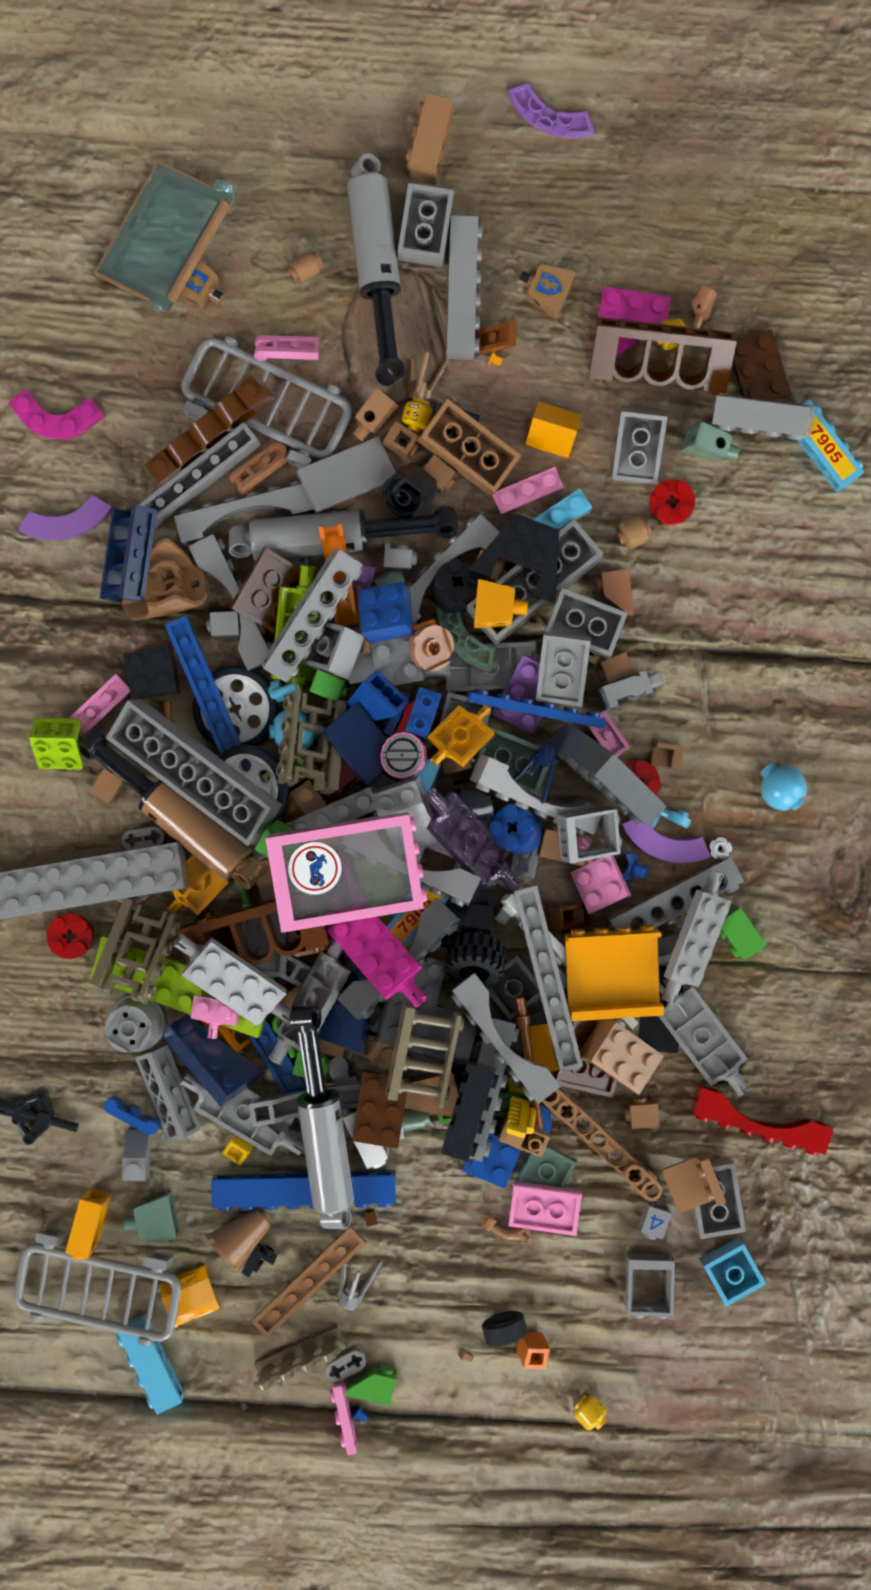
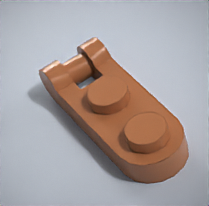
[229,443,289,496]

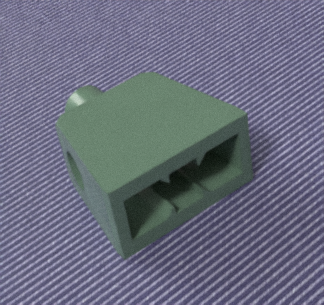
[681,422,740,462]
[123,1191,180,1241]

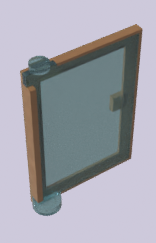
[94,161,237,314]

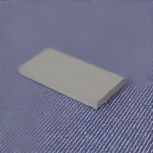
[296,436,396,514]

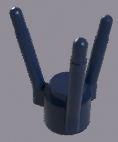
[513,743,559,804]

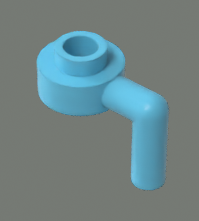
[268,679,298,703]
[650,808,691,829]

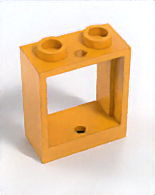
[65,1188,111,1260]

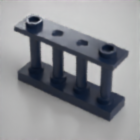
[99,505,157,603]

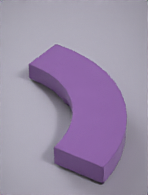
[507,82,594,139]
[18,495,113,541]
[621,818,711,863]

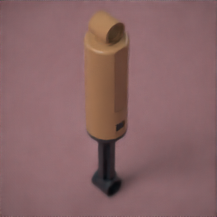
[77,727,265,889]

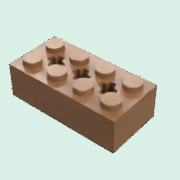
[416,399,521,496]

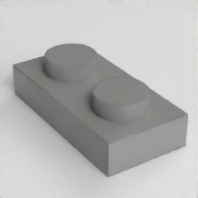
[510,834,543,879]

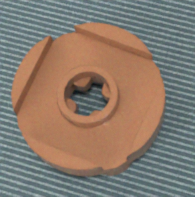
[409,624,454,671]

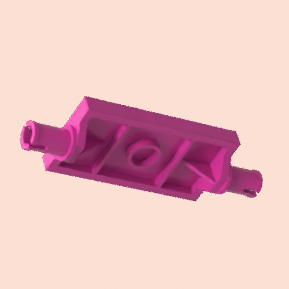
[327,896,427,1007]

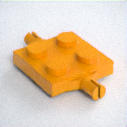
[428,705,494,767]
[167,854,230,916]

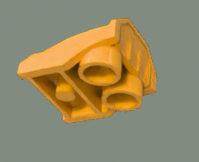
[160,1264,221,1328]

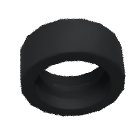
[481,1311,528,1346]

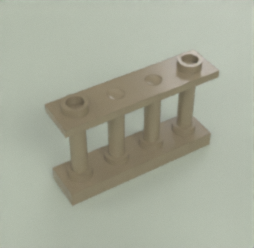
[385,1001,464,1108]

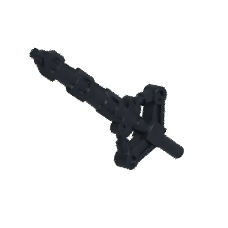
[0,1087,79,1145]

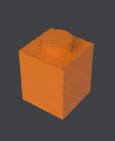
[517,1332,550,1369]

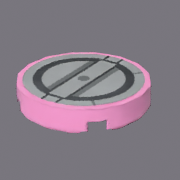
[380,732,427,779]

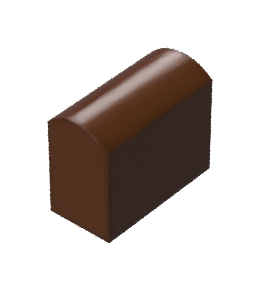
[364,1210,378,1227]

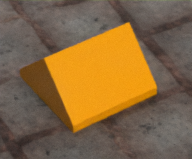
[525,401,582,459]

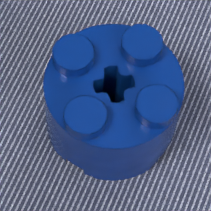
[489,804,542,855]

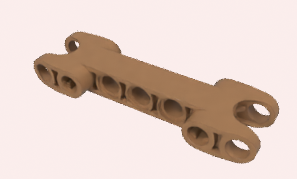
[542,1087,662,1201]

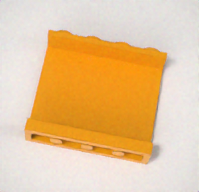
[565,925,664,1021]

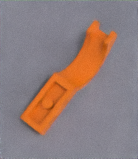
[318,522,358,626]

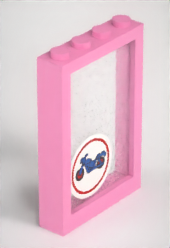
[265,812,427,933]

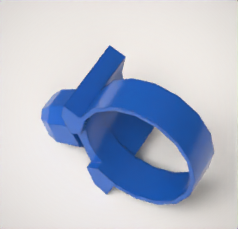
[620,848,649,883]

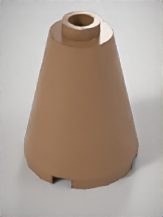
[207,1208,271,1273]

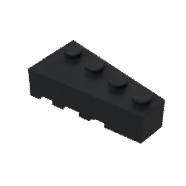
[441,1060,499,1162]

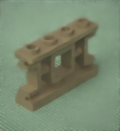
[276,690,347,795]
[90,899,180,1005]

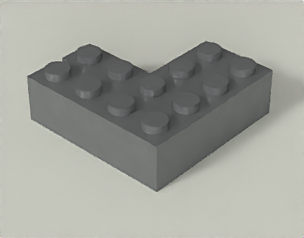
[550,722,667,827]
[374,957,478,1065]

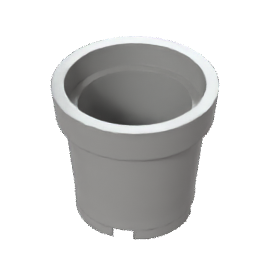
[105,993,168,1052]

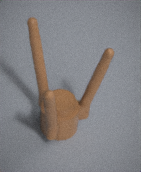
[406,351,450,400]

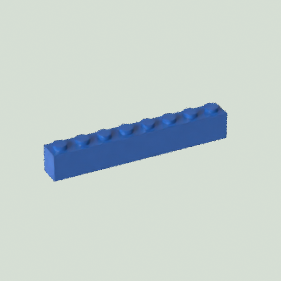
[211,1171,396,1211]

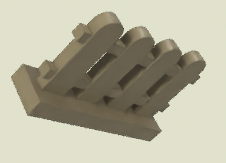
[253,1325,347,1391]

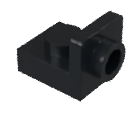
[241,1243,277,1277]

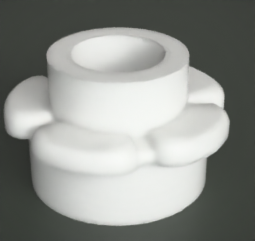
[709,837,732,860]

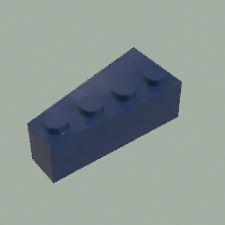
[318,956,370,1056]
[163,1014,262,1107]

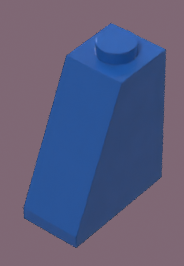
[346,670,410,722]

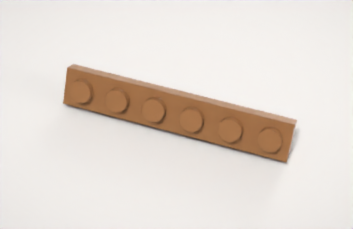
[251,1225,366,1338]

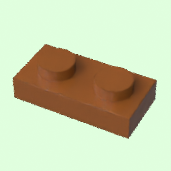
[476,321,516,354]

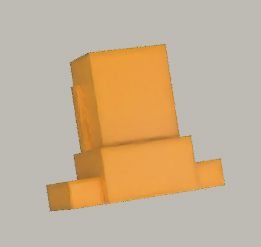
[487,351,503,366]

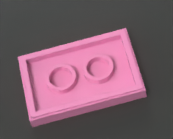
[508,1181,582,1236]

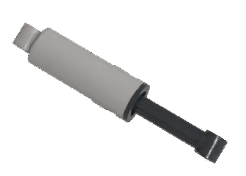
[347,153,405,386]
[229,506,458,560]
[290,1006,354,1230]

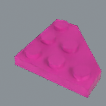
[598,286,671,358]

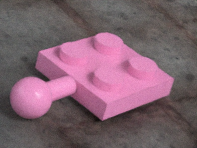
[570,834,631,914]

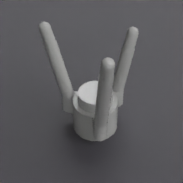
[337,1260,383,1311]

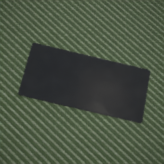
[638,965,684,1053]

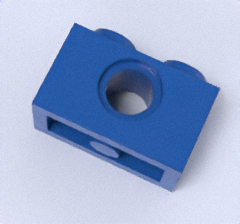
[405,687,442,740]

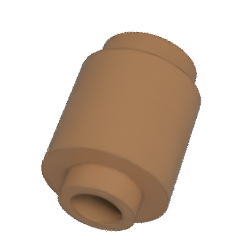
[288,251,324,284]

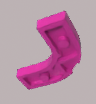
[8,389,105,440]

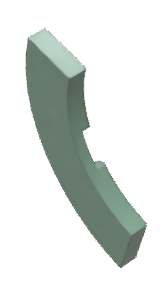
[436,605,496,672]

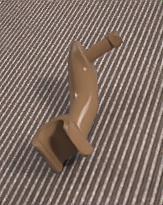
[481,1213,532,1243]

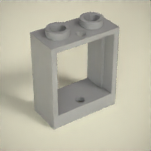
[557,805,622,863]
[625,1253,675,1319]

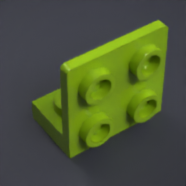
[29,717,84,770]

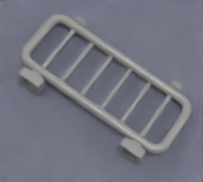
[181,336,352,469]
[14,1228,181,1346]

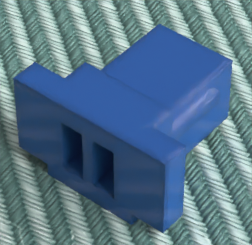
[352,1405,368,1422]

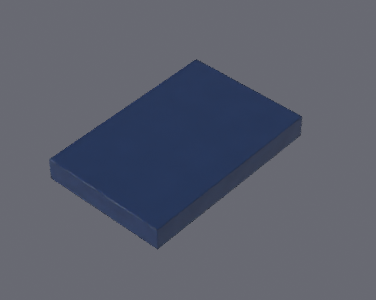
[321,702,387,786]

